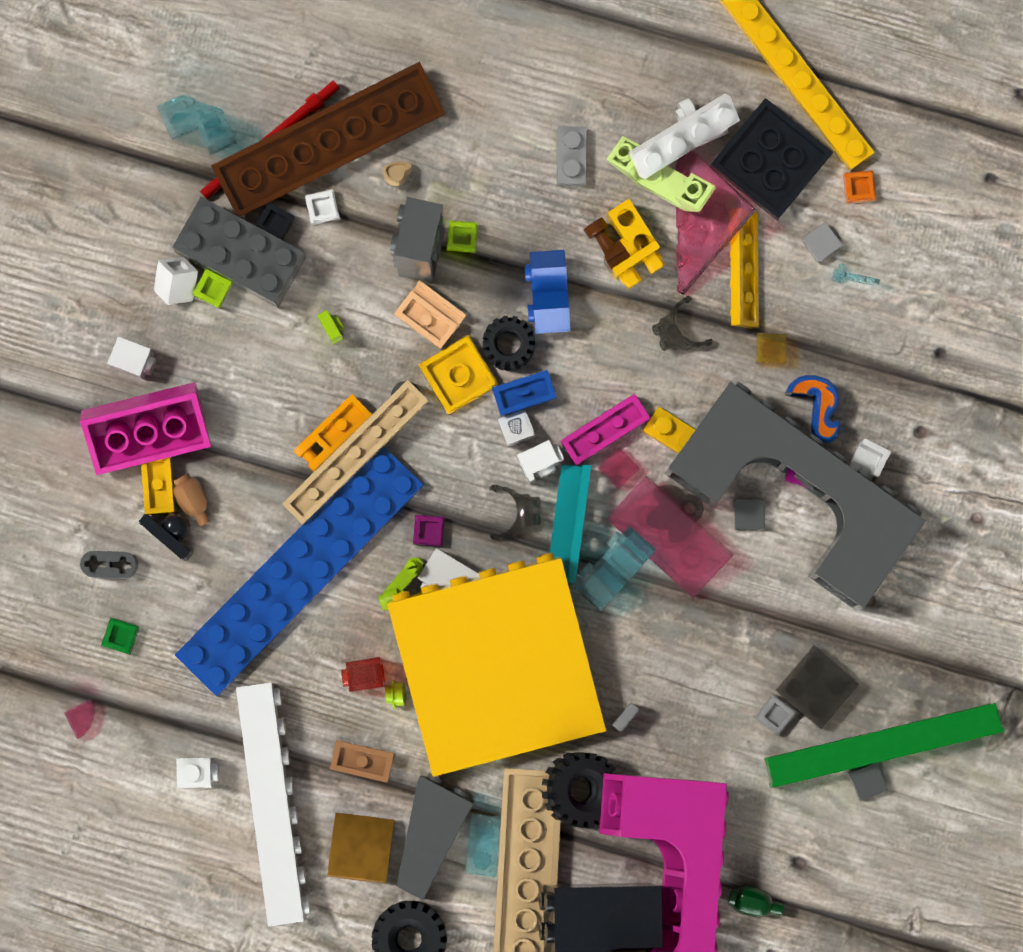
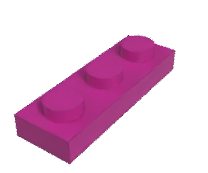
[560,393,650,466]

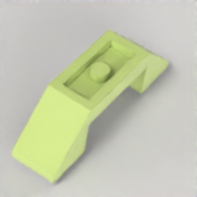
[606,136,716,212]

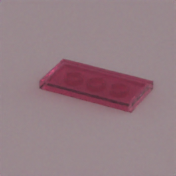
[607,475,734,599]

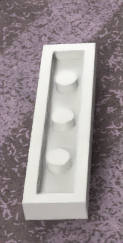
[629,94,740,179]

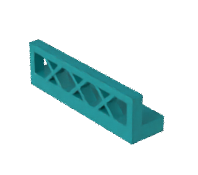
[550,464,591,585]

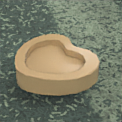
[382,161,412,186]

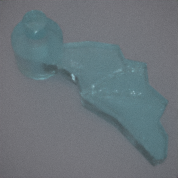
[831,263,880,285]

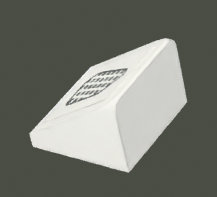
[498,409,535,447]

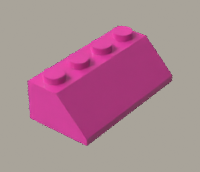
[80,382,211,475]

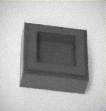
[734,499,765,530]
[849,763,888,801]

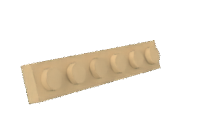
[282,380,429,525]

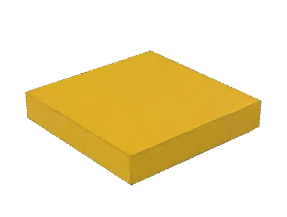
[418,335,499,415]

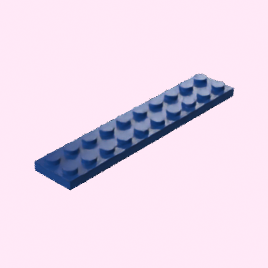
[175,447,424,697]

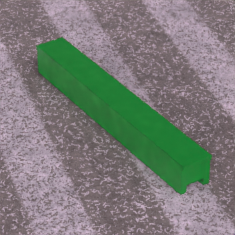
[764,703,1005,788]

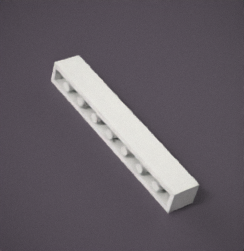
[236,682,310,927]

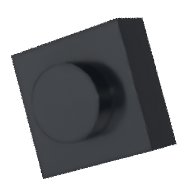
[256,202,295,240]

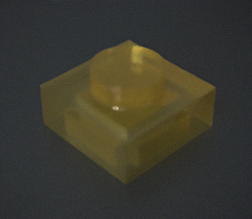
[755,333,786,365]

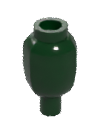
[728,885,784,917]

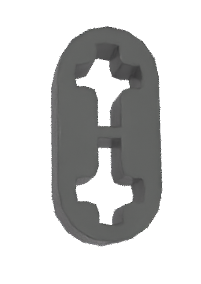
[80,551,138,579]

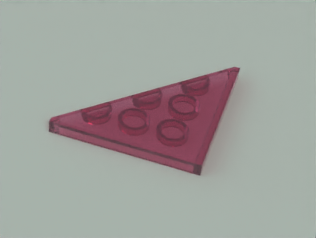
[676,150,756,295]

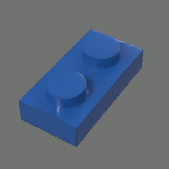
[492,370,557,417]

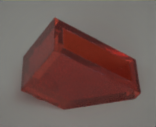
[341,657,386,692]

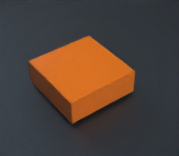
[843,170,876,203]

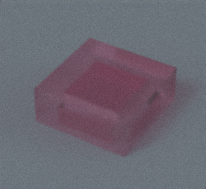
[598,448,640,490]

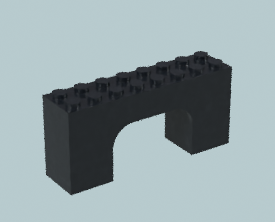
[539,883,663,952]

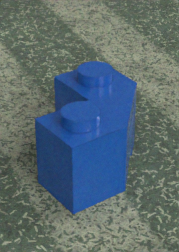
[525,250,570,334]

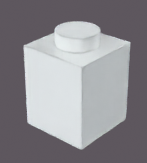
[107,337,156,380]

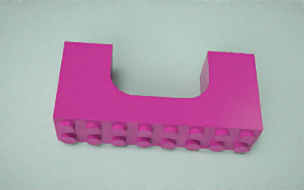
[599,773,729,952]

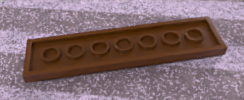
[211,61,446,217]

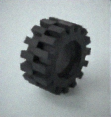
[482,315,535,371]

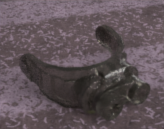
[652,296,713,351]
[489,485,541,540]

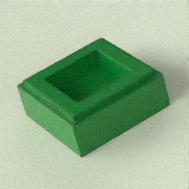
[101,617,140,655]

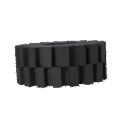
[542,752,616,828]
[371,900,447,952]

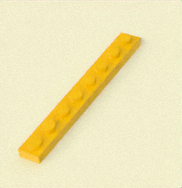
[719,0,874,171]

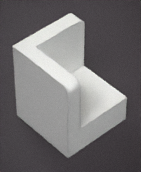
[154,257,198,305]
[848,439,891,481]

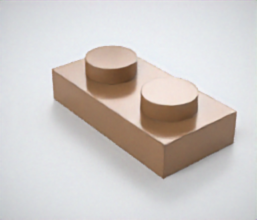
[330,740,395,783]

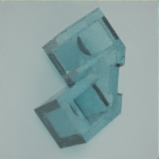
[157,95,237,155]
[575,527,656,612]

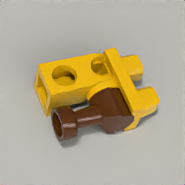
[584,199,665,290]

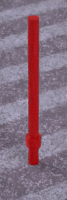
[200,80,340,200]

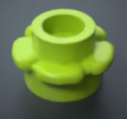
[385,680,406,709]

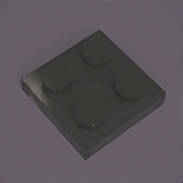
[775,645,859,729]

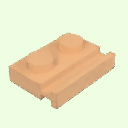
[394,280,466,350]

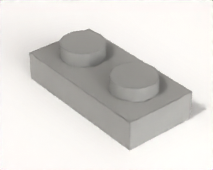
[557,126,587,186]

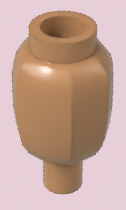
[173,473,210,526]

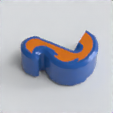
[785,375,841,445]

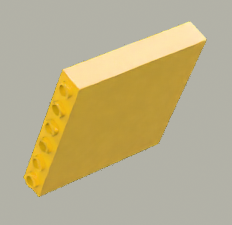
[387,553,606,777]

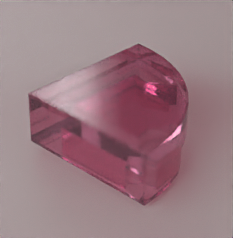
[64,699,95,739]

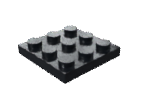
[710,98,833,221]

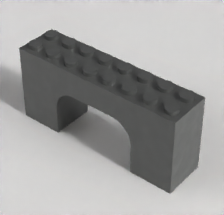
[664,381,926,611]

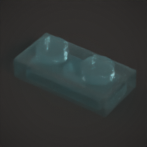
[465,814,501,877]

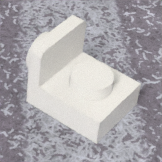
[176,757,219,788]

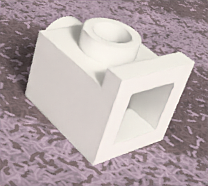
[517,440,564,484]

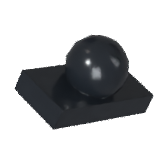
[139,512,194,561]

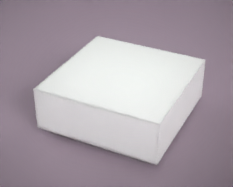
[305,189,340,225]

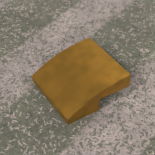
[327,813,395,884]

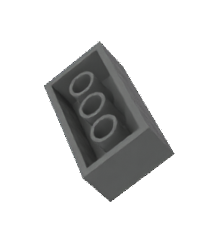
[172,197,306,308]
[390,197,446,284]

